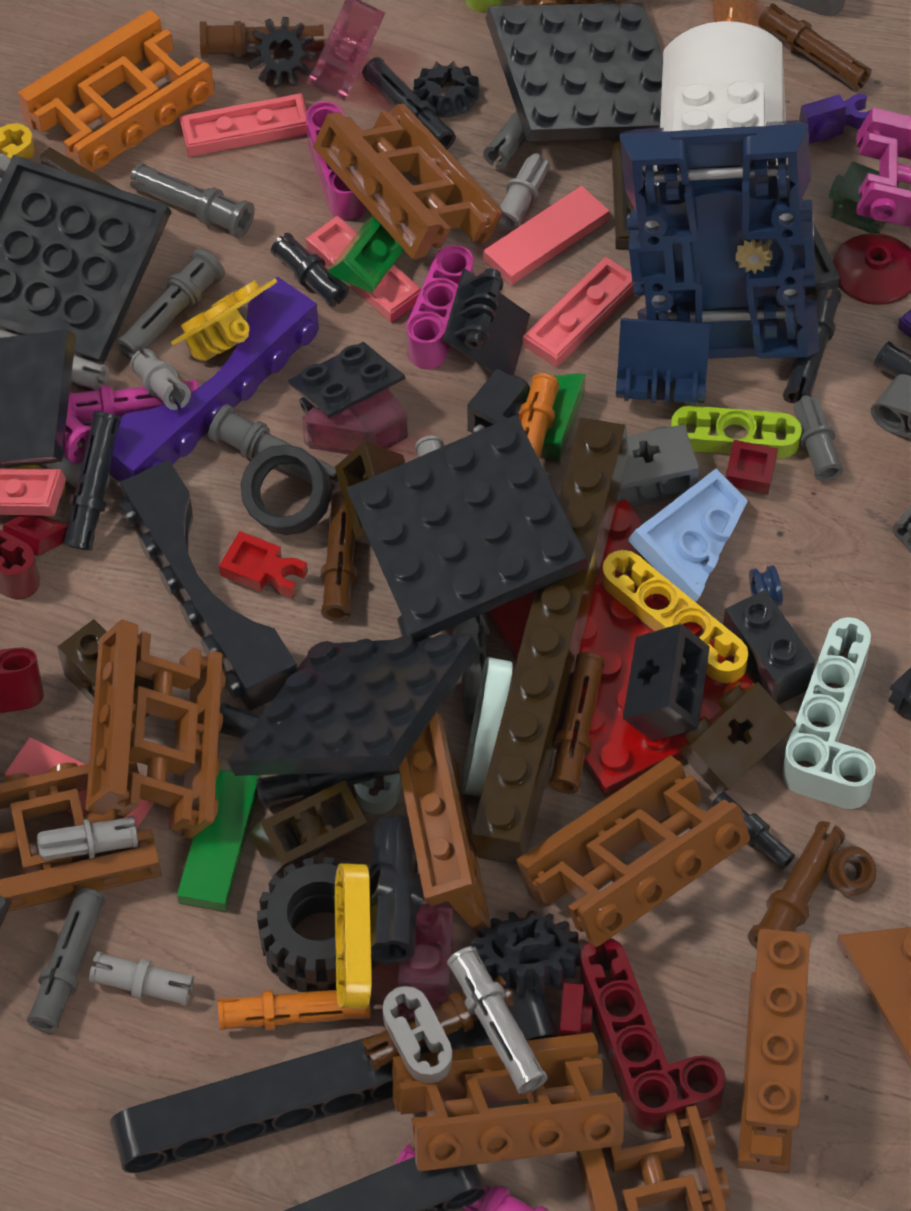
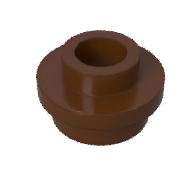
[828,846,876,896]

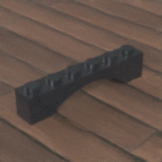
[118,460,297,712]

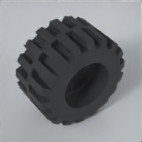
[257,857,378,992]

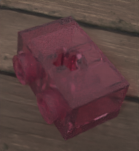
[307,0,385,101]

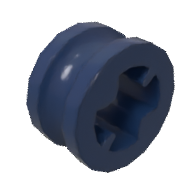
[749,565,783,607]

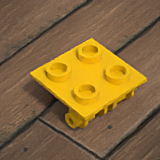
[171,278,277,361]

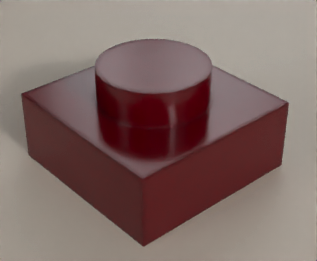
[725,440,778,495]
[3,515,68,556]
[560,983,593,1036]

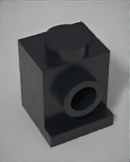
[467,369,530,433]

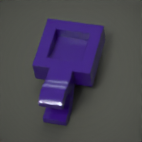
[799,94,870,144]

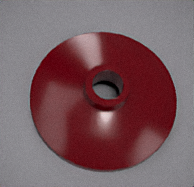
[833,233,911,305]

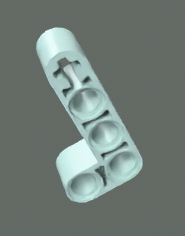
[782,617,876,809]

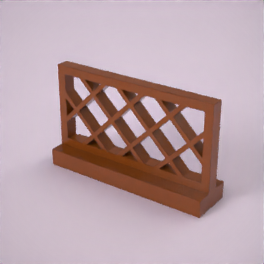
[399,711,491,935]

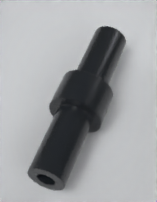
[711,792,795,869]

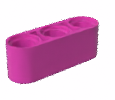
[306,101,366,221]
[406,245,474,369]

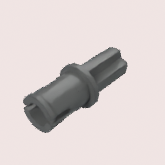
[794,395,843,481]

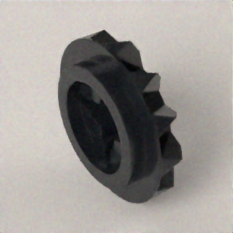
[413,60,480,117]

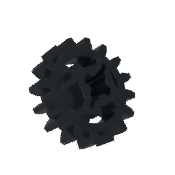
[472,911,581,996]

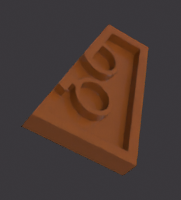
[837,927,911,1069]

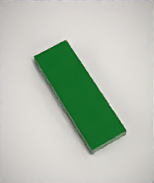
[177,770,259,912]

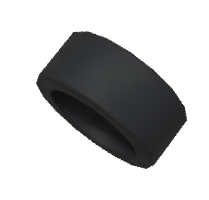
[240,444,332,535]

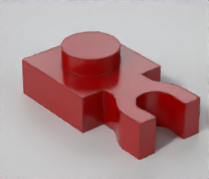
[219,531,308,599]

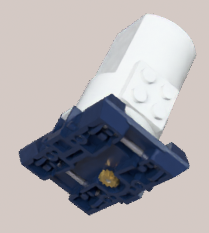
[620,21,819,359]

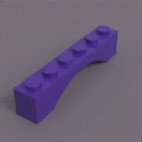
[109,276,319,482]

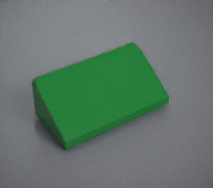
[327,216,404,293]
[540,373,586,462]

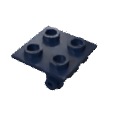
[616,318,711,406]

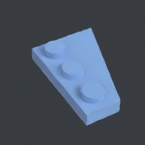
[628,468,748,602]

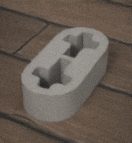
[383,986,452,1083]

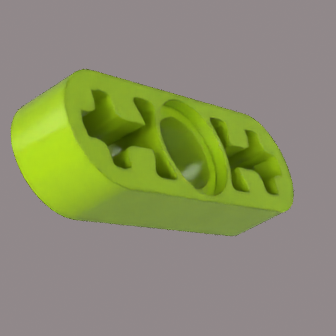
[671,406,802,459]

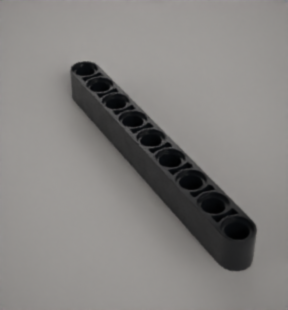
[110,989,559,1173]

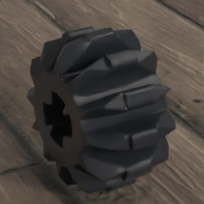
[246,17,317,89]

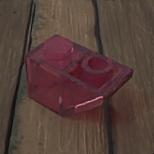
[302,388,408,455]
[398,904,454,1020]

